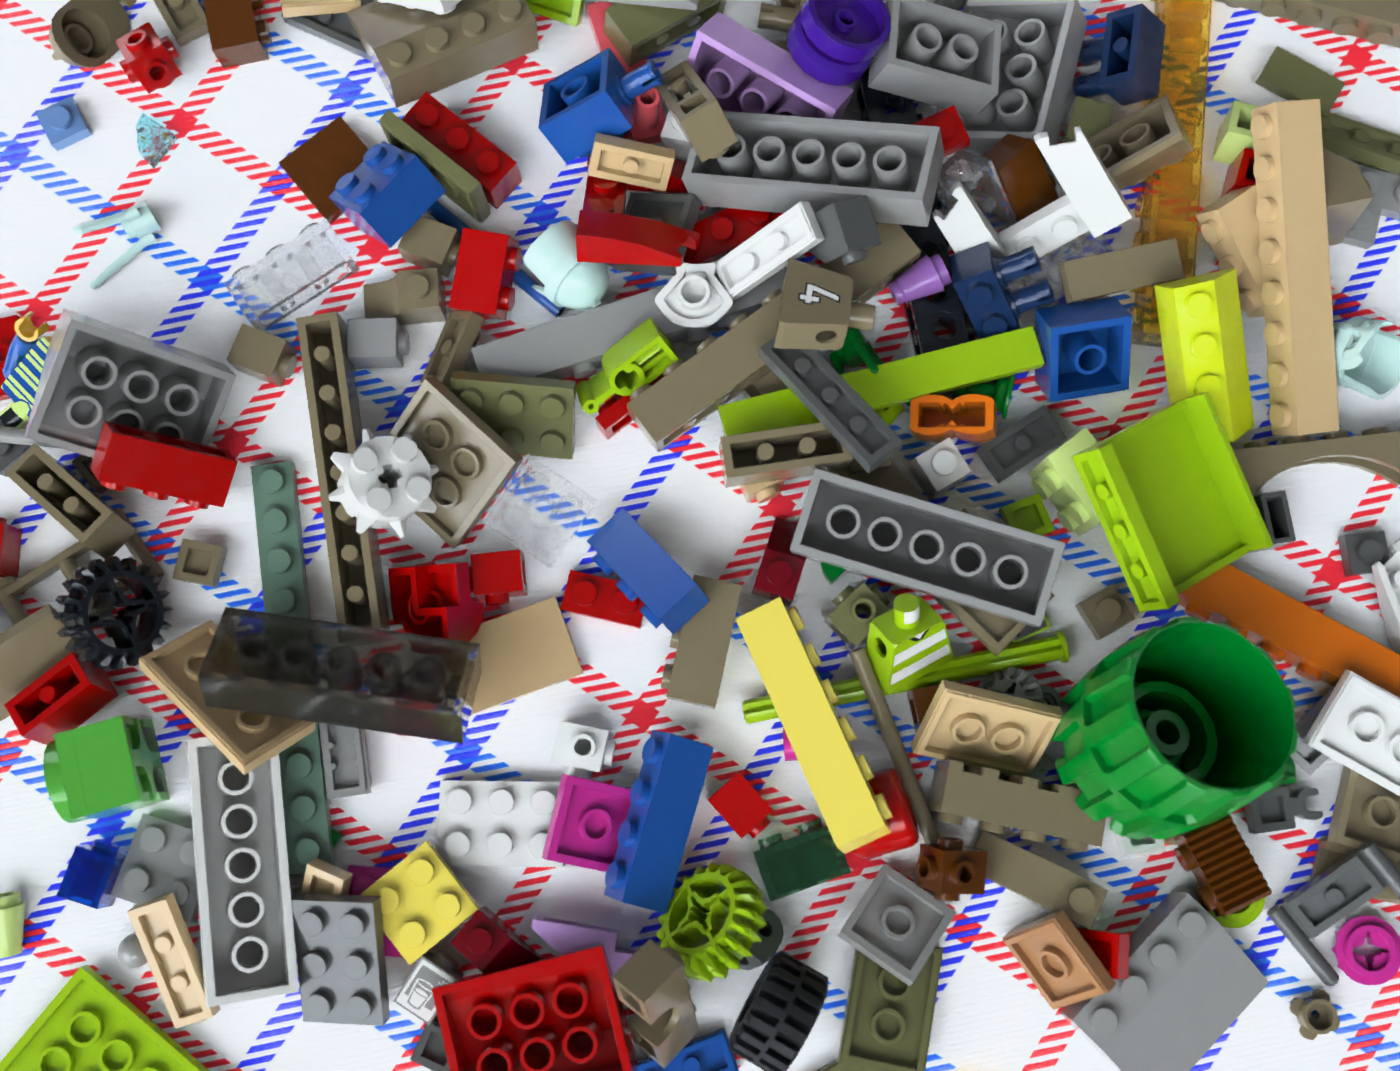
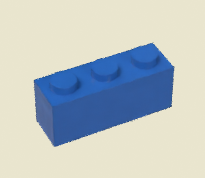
[587,508,710,635]

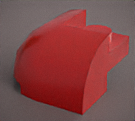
[388,562,484,650]

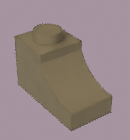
[363,268,447,325]

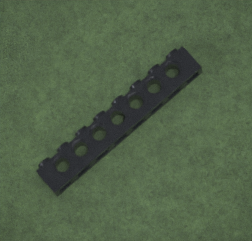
[855,71,975,356]

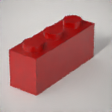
[401,92,522,209]
[90,421,238,509]

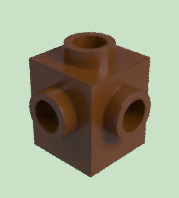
[916,837,987,901]

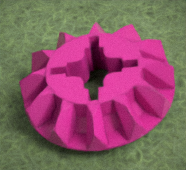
[1331,915,1400,986]

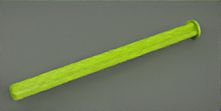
[742,630,1069,724]

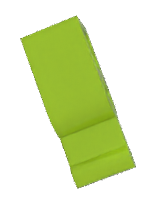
[576,317,680,415]

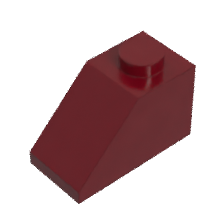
[751,517,806,606]
[450,905,544,974]

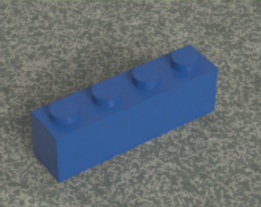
[604,730,714,914]

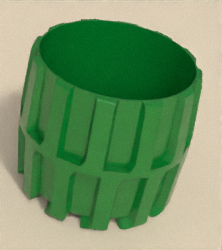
[1051,616,1299,840]

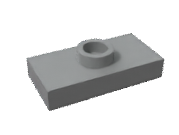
[318,710,372,800]

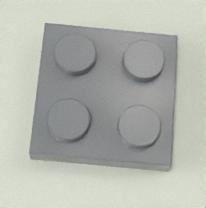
[837,863,956,986]

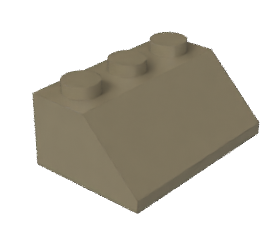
[1063,94,1194,195]

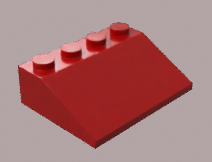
[432,944,638,1071]

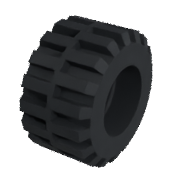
[729,951,828,1071]

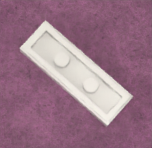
[715,201,825,300]

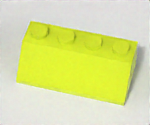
[1154,268,1254,442]

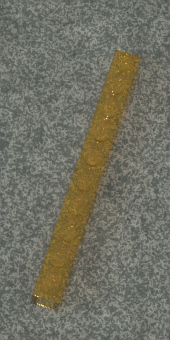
[1129,0,1212,347]

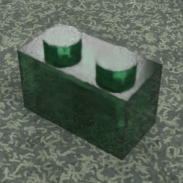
[751,818,851,902]

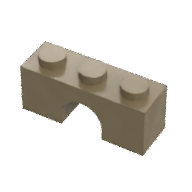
[612,939,700,1068]

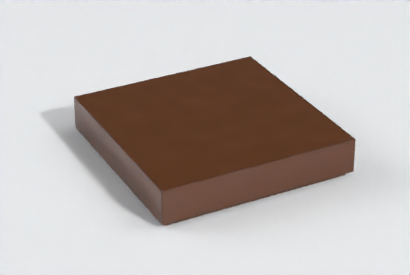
[278,116,369,224]

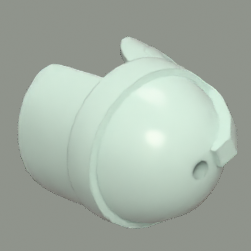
[524,220,609,312]
[1333,316,1400,400]

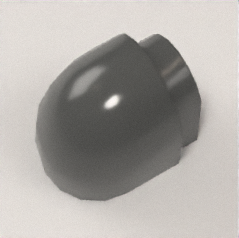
[740,909,784,970]

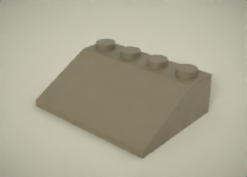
[347,0,539,108]

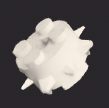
[328,428,439,538]

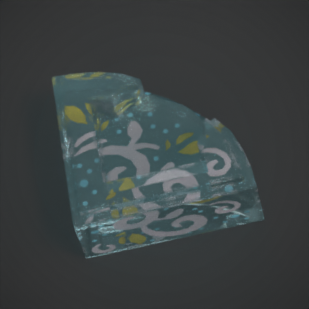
[136,113,178,168]

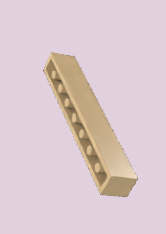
[1250,99,1340,436]

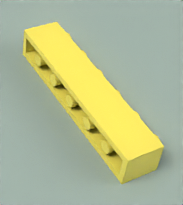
[735,597,893,854]

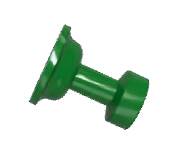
[952,374,1016,419]

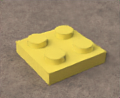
[360,841,480,966]

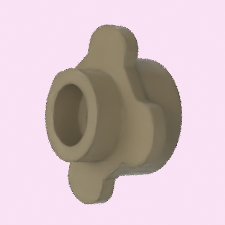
[1289,989,1340,1040]

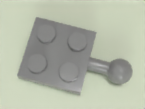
[110,813,199,968]

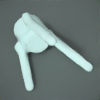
[72,200,161,289]

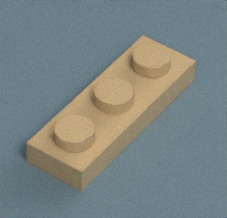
[127,893,220,1029]

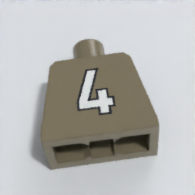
[774,259,876,350]

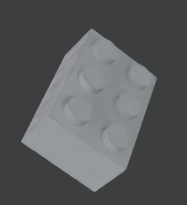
[868,0,1002,117]

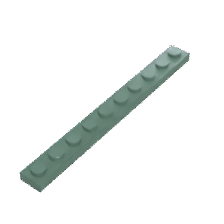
[251,461,336,876]

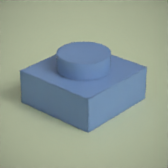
[36,96,93,152]

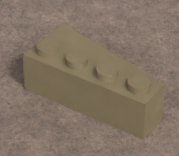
[928,759,1106,853]

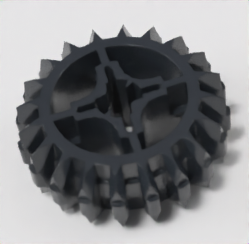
[53,556,174,670]

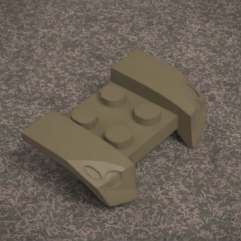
[1310,765,1400,904]

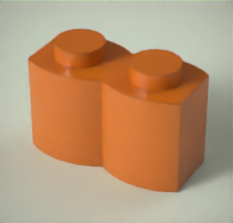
[910,394,997,443]

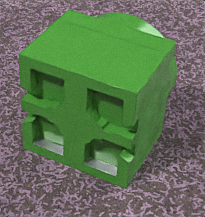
[43,715,170,824]

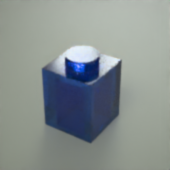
[57,839,126,909]

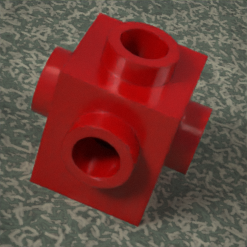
[115,22,183,94]

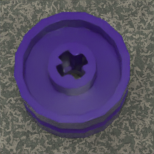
[787,0,891,86]

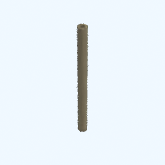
[849,647,940,844]

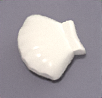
[655,262,733,328]

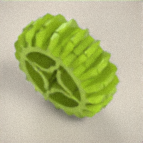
[656,862,768,982]

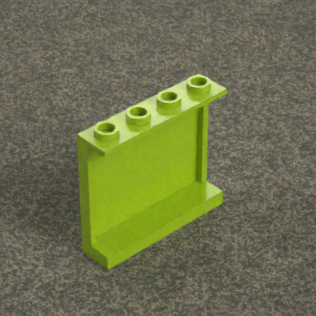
[1071,391,1274,612]

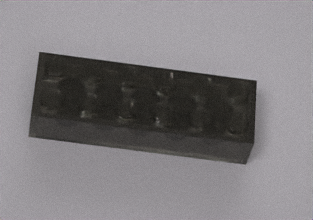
[197,607,481,744]

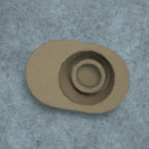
[49,0,131,68]

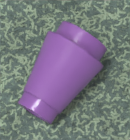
[887,254,952,305]

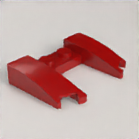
[576,154,700,267]

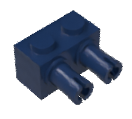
[1074,3,1166,106]
[950,242,1055,339]

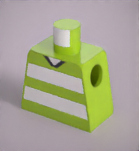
[866,593,953,695]

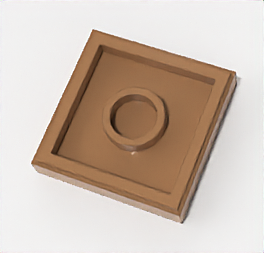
[1002,910,1116,1010]

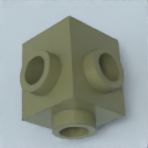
[824,582,890,650]

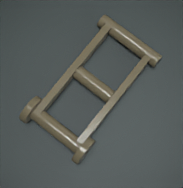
[0,508,164,624]

